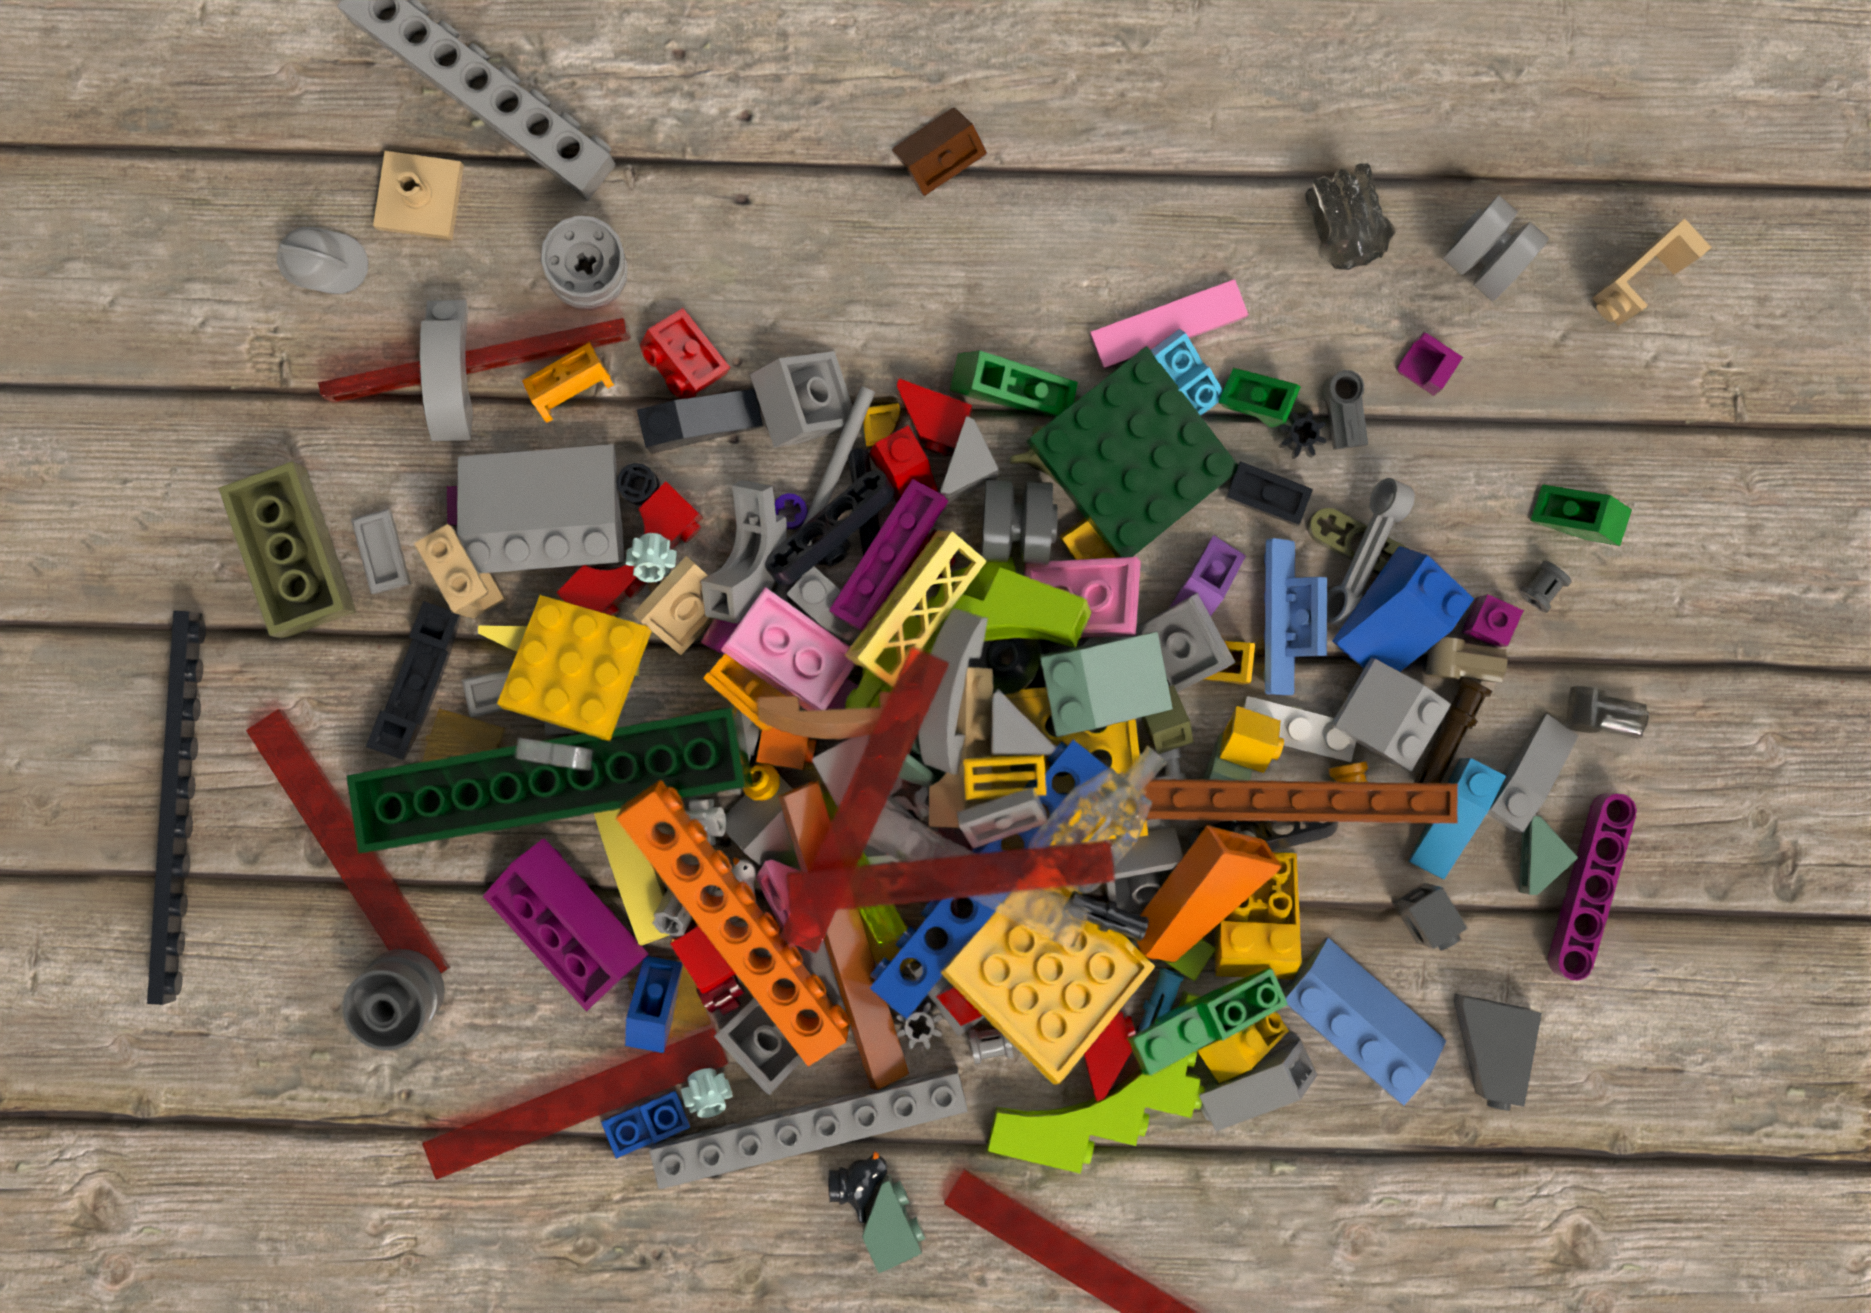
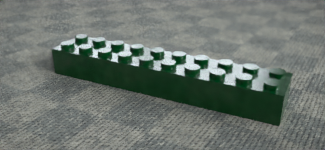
[346,708,753,854]

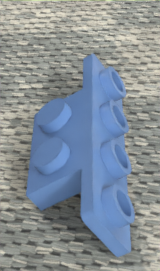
[1263,538,1327,695]

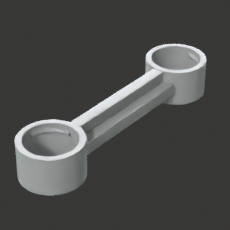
[1327,478,1415,627]

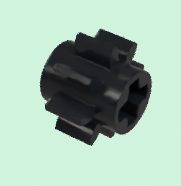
[1278,411,1327,459]

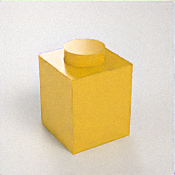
[1219,706,1284,773]

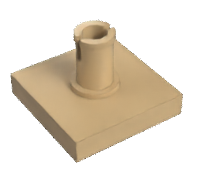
[373,151,464,240]
[632,556,714,655]

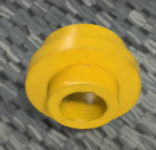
[743,763,780,801]

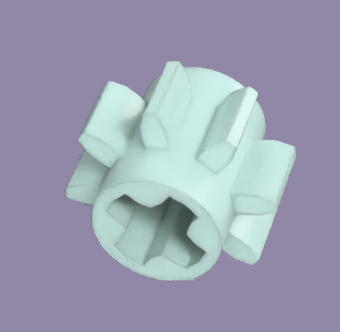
[626,533,677,582]
[681,1068,733,1118]

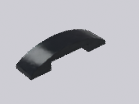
[366,601,461,760]

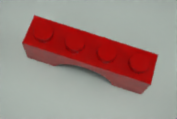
[556,481,703,617]

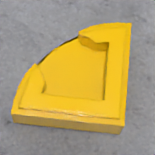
[863,403,900,448]

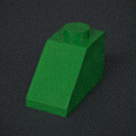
[1530,484,1632,546]

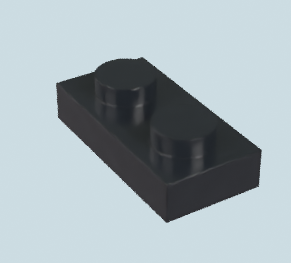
[1225,461,1313,526]

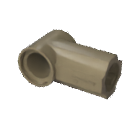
[1425,637,1508,683]

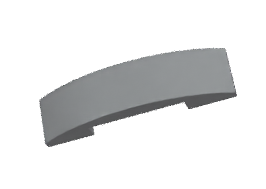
[918,609,988,774]

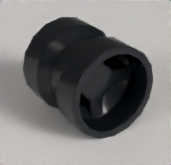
[617,463,660,506]

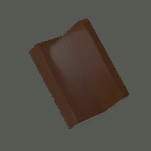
[892,108,988,196]

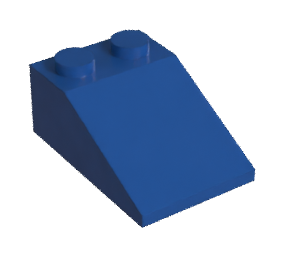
[1332,546,1474,672]

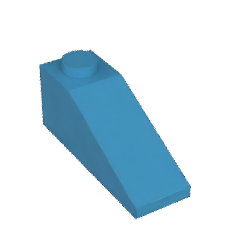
[1408,758,1506,880]

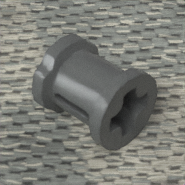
[1519,561,1572,613]

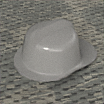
[277,227,368,294]

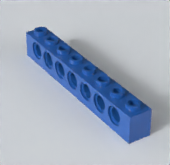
[870,739,1110,1019]

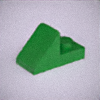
[1218,367,1301,428]

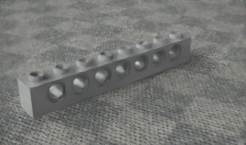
[337,0,616,201]
[649,1066,968,1189]

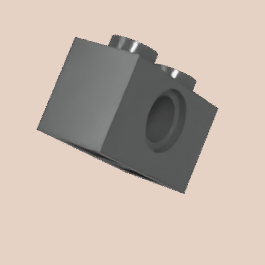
[1392,883,1468,951]

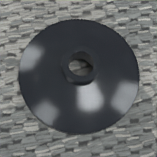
[968,638,1042,695]

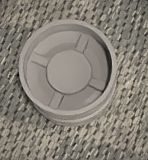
[1442,195,1549,302]

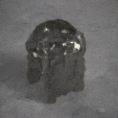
[1305,163,1396,270]

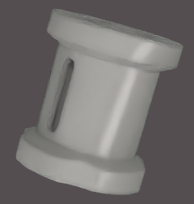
[969,1028,1014,1065]

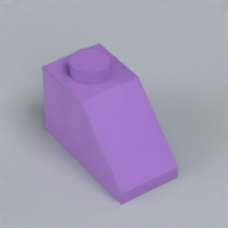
[1170,535,1246,617]

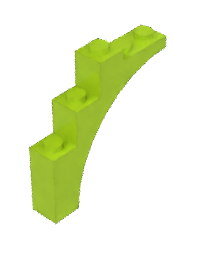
[845,567,1092,709]
[987,991,1204,1174]

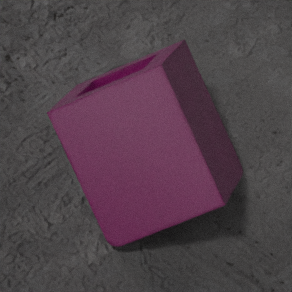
[1396,332,1463,396]

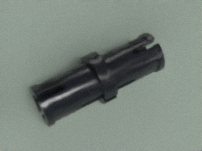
[1065,890,1149,942]

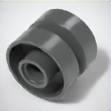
[982,479,1058,565]
[342,949,445,1051]

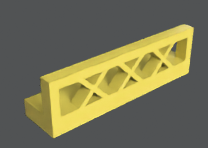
[845,530,986,687]

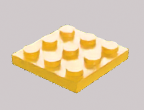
[497,595,652,741]

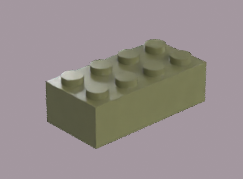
[218,461,356,638]

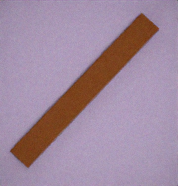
[1138,779,1458,824]
[778,781,909,1090]

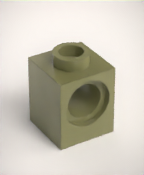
[1141,685,1193,755]

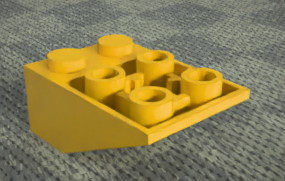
[1215,852,1302,980]

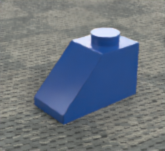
[625,956,683,1053]

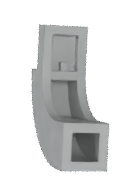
[420,300,473,441]
[701,480,787,623]

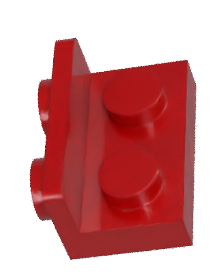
[640,308,731,399]

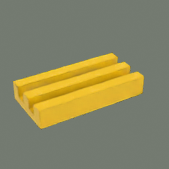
[963,755,1046,800]

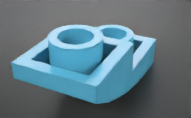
[1151,329,1223,416]

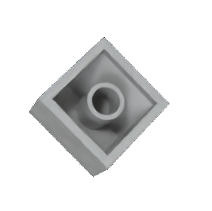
[750,351,853,448]
[1331,658,1451,771]
[1098,827,1183,916]

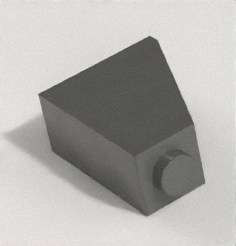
[1454,993,1542,1111]

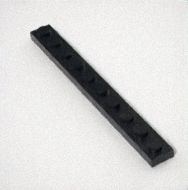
[147,610,206,1005]

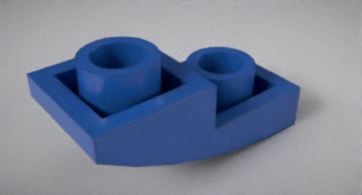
[600,1090,690,1159]

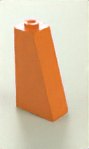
[1135,826,1282,962]

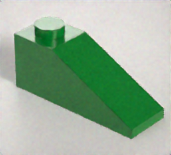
[949,350,1078,417]

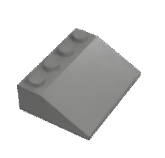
[457,444,625,574]

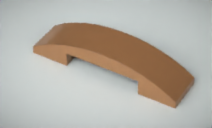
[758,691,920,739]

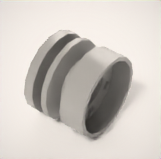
[541,216,628,310]

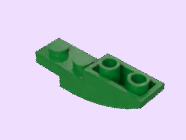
[1127,968,1288,1076]

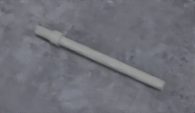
[774,386,875,602]

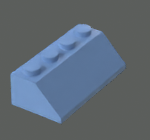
[1282,937,1446,1106]

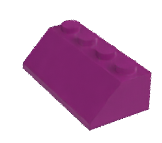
[483,838,648,1012]

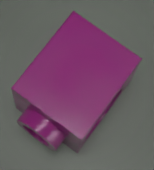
[1461,594,1524,648]

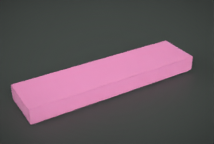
[1090,279,1248,370]

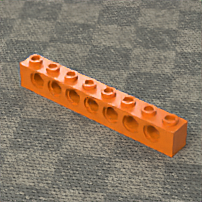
[616,779,850,1067]

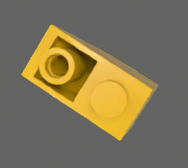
[1198,1012,1289,1083]

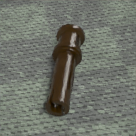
[1414,677,1493,783]

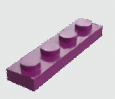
[829,479,948,631]

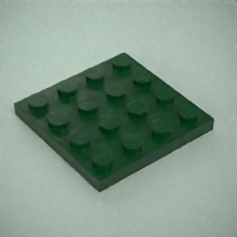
[1026,346,1238,558]

